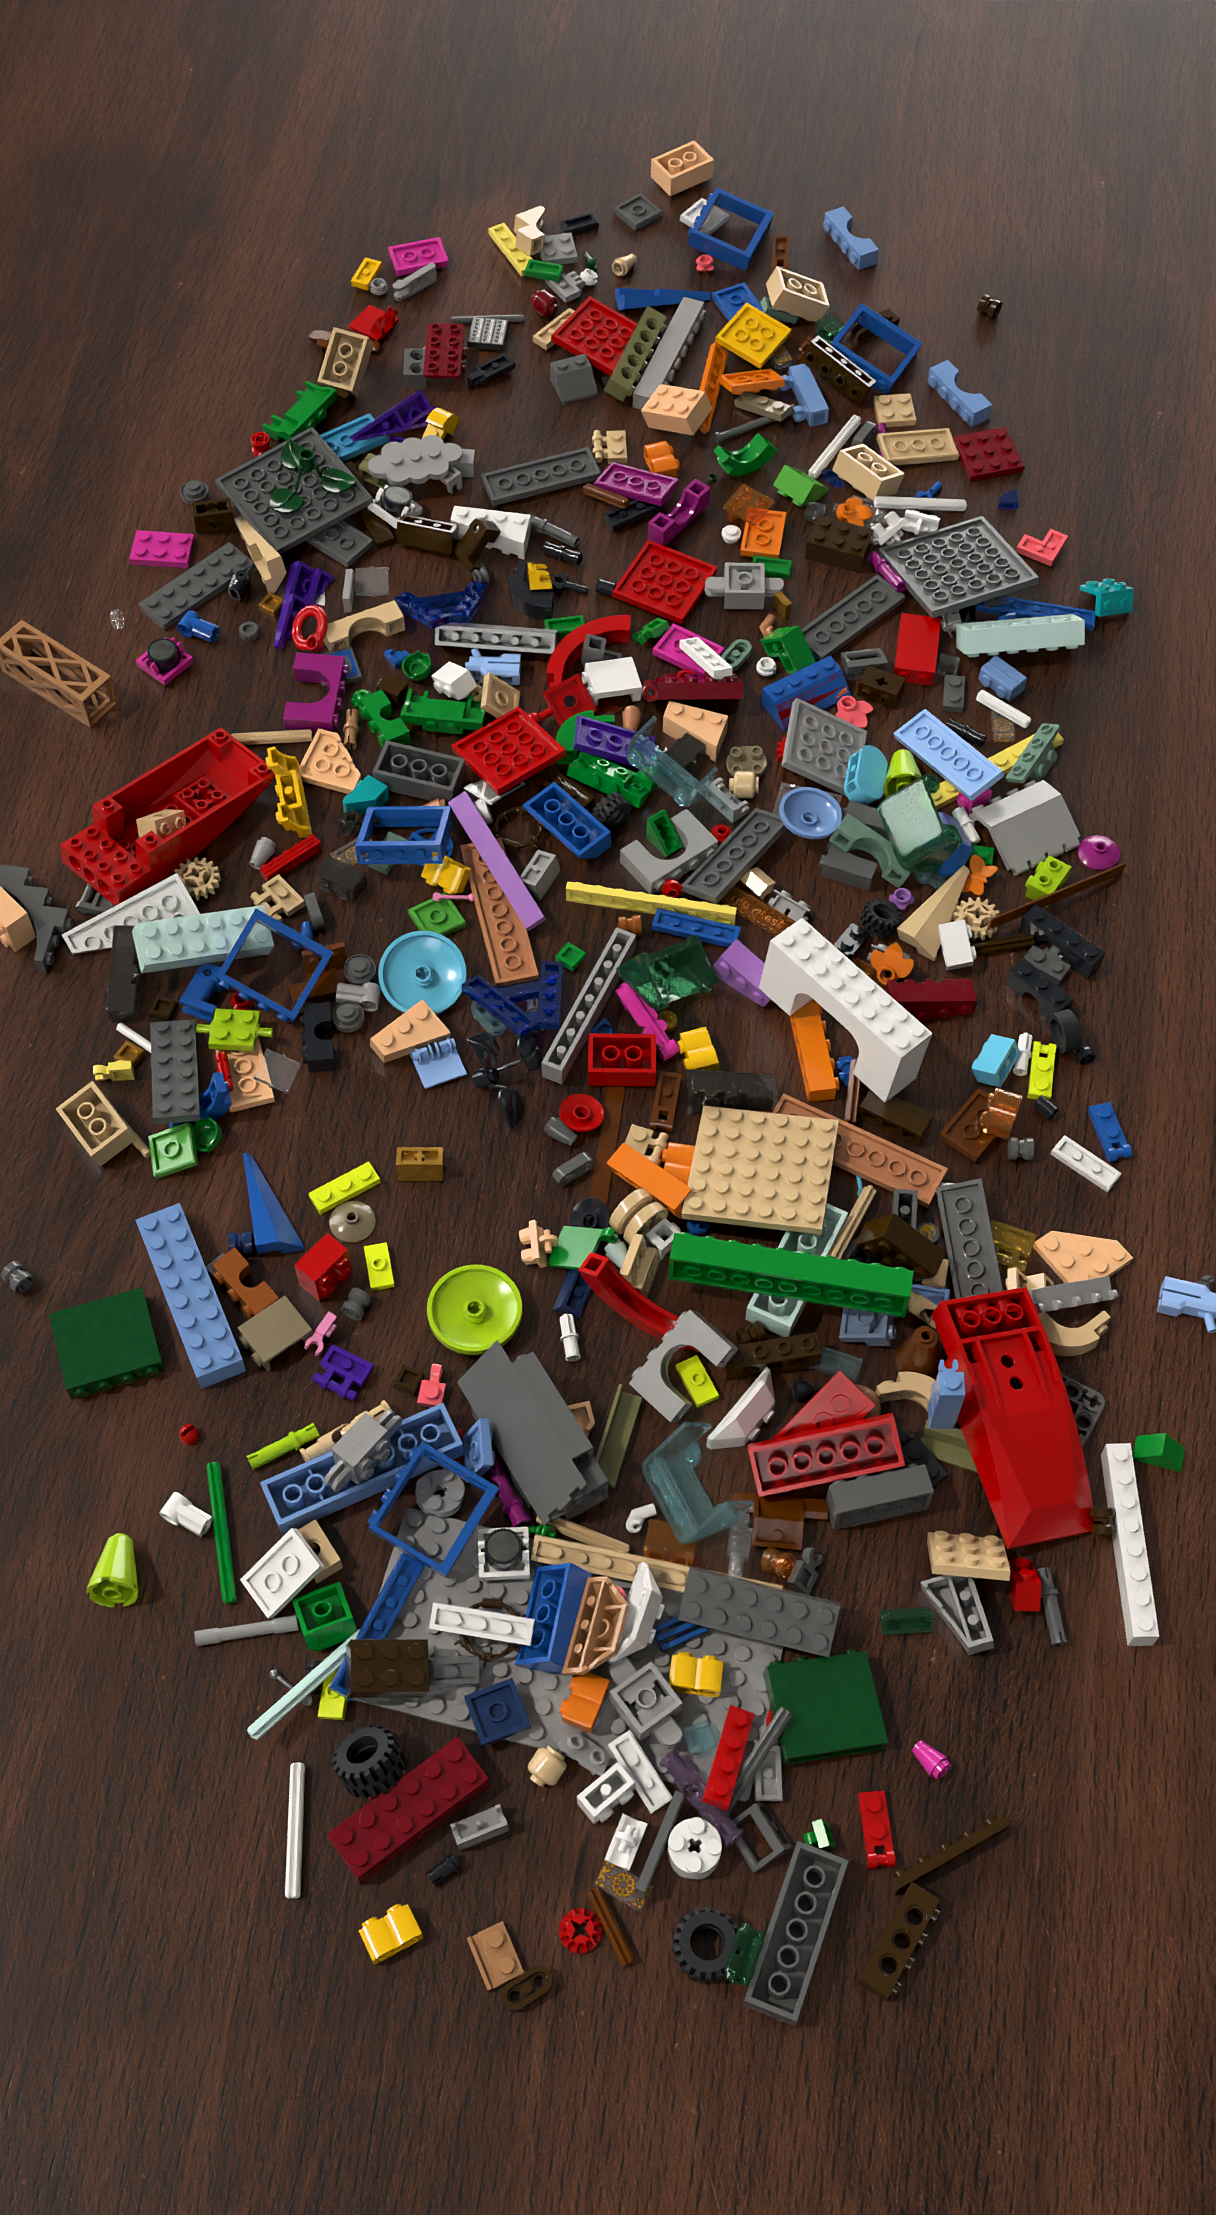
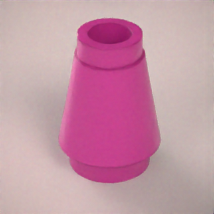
[912,1740,951,1780]

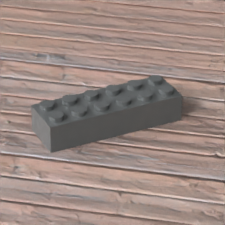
[678,1566,840,1657]
[742,1841,849,2027]

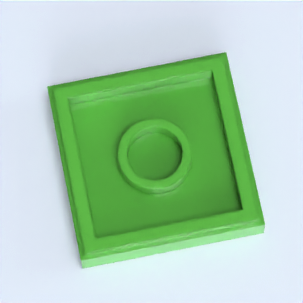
[408,892,466,937]
[148,1122,198,1179]

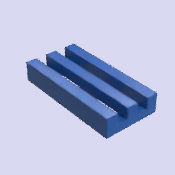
[653,1616,709,1652]

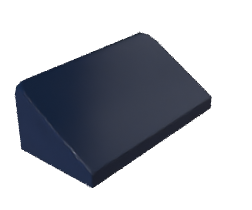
[553,1269,591,1319]

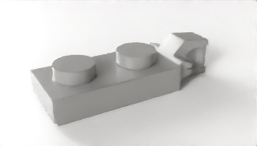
[753,1726,783,1802]

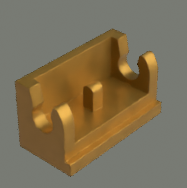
[396,1147,444,1181]

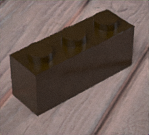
[397,514,459,555]
[858,1090,933,1147]

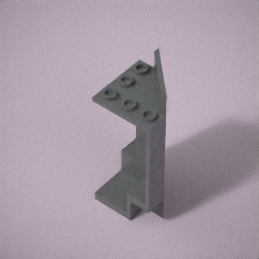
[457,1340,609,1526]

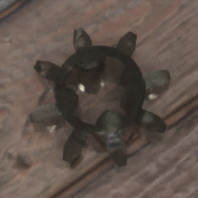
[338,810,364,837]

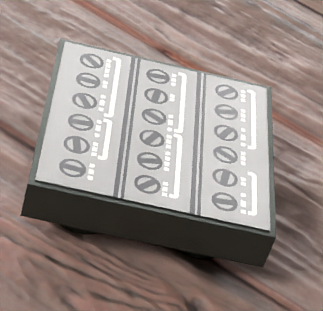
[467,317,509,351]

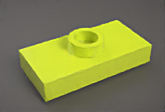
[364,1242,395,1291]
[676,1355,719,1408]
[318,1668,348,1720]

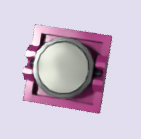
[136,637,194,686]

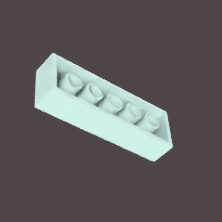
[956,614,1085,657]
[132,905,274,973]
[745,1204,848,1337]

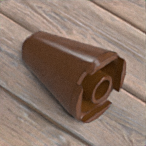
[895,1326,943,1379]

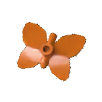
[963,855,998,896]

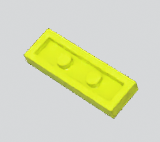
[308,1162,381,1215]

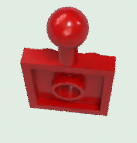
[528,674,597,727]

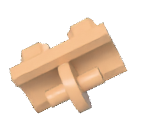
[519,1220,558,1268]

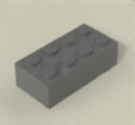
[373,741,466,805]
[825,1464,934,1530]

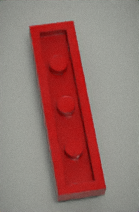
[701,1705,755,1811]

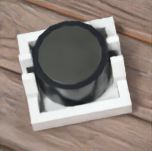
[368,484,422,529]
[478,1527,530,1581]

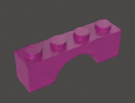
[648,479,711,546]

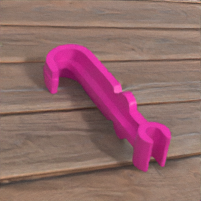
[615,981,680,1061]

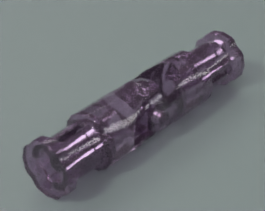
[659,1748,745,1848]

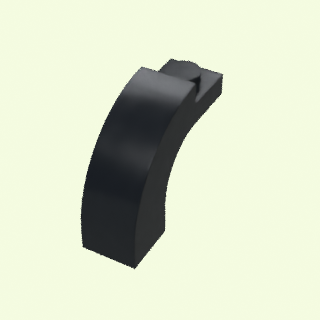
[508,560,554,620]

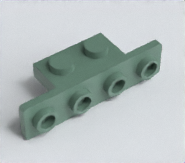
[1006,723,1061,783]

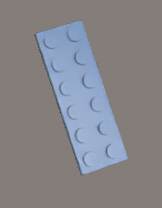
[893,709,1004,801]

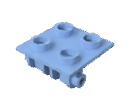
[410,1038,467,1089]

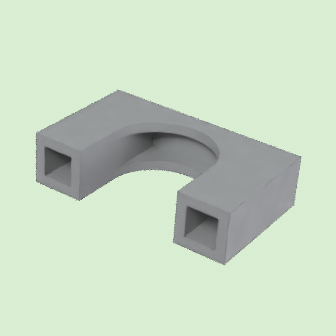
[620,809,718,894]
[629,1310,738,1423]

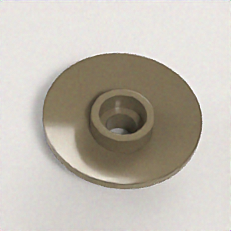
[329,1201,376,1243]

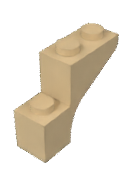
[514,206,545,256]

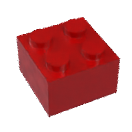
[294,1233,352,1302]

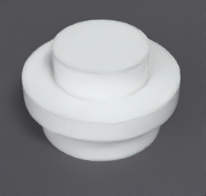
[580,269,598,286]
[722,525,741,544]
[756,657,776,676]

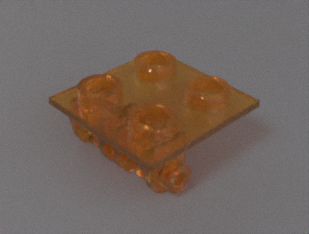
[722,484,775,526]
[643,1519,698,1566]

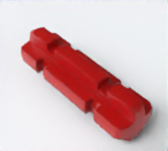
[215,1051,234,1092]

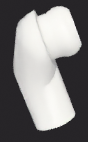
[626,1503,657,1533]

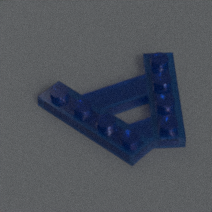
[392,581,488,629]
[461,961,563,1038]

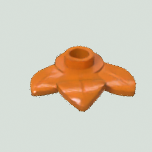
[836,497,874,527]
[870,943,914,985]

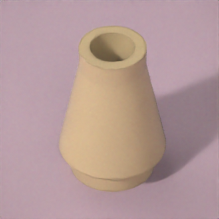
[612,254,637,276]

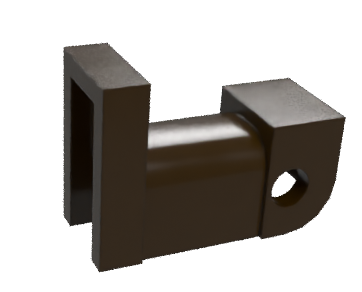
[454,519,501,573]

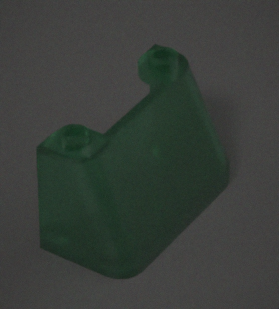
[878,774,963,874]
[616,934,719,1011]

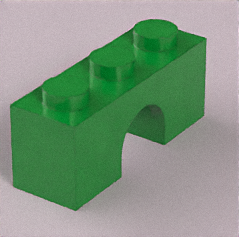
[359,690,411,748]

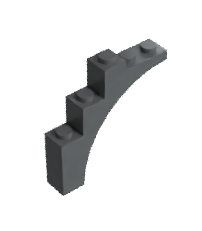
[0,864,74,973]

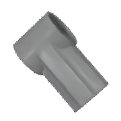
[336,982,381,1011]

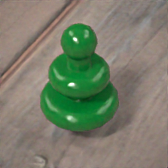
[528,1524,557,1538]

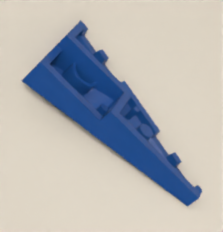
[614,288,711,311]
[243,1153,304,1254]

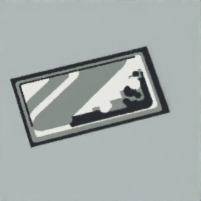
[464,779,529,805]

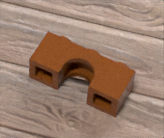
[212,1247,279,1319]

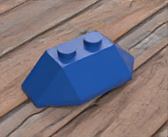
[908,812,974,877]

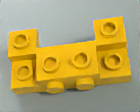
[266,747,312,838]

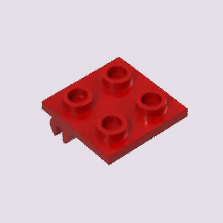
[348,305,399,342]

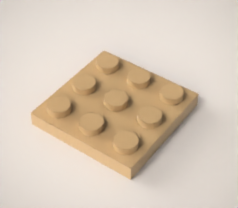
[927,1531,1011,1581]

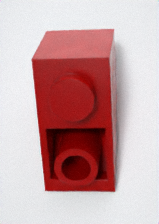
[1008,1558,1041,1611]

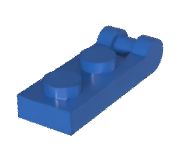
[1088,1102,1132,1162]

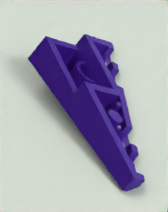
[349,390,435,442]
[273,560,334,649]

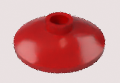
[559,1094,604,1132]

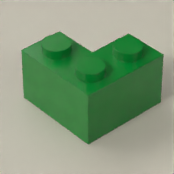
[760,626,816,675]

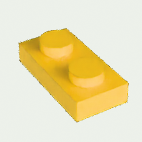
[351,258,382,290]

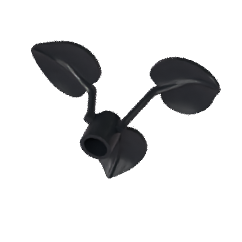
[467,1032,542,1129]

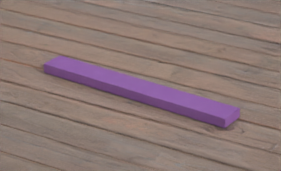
[448,791,546,931]

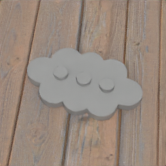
[368,435,462,486]

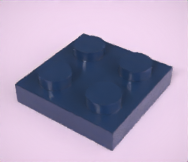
[464,1677,531,1747]

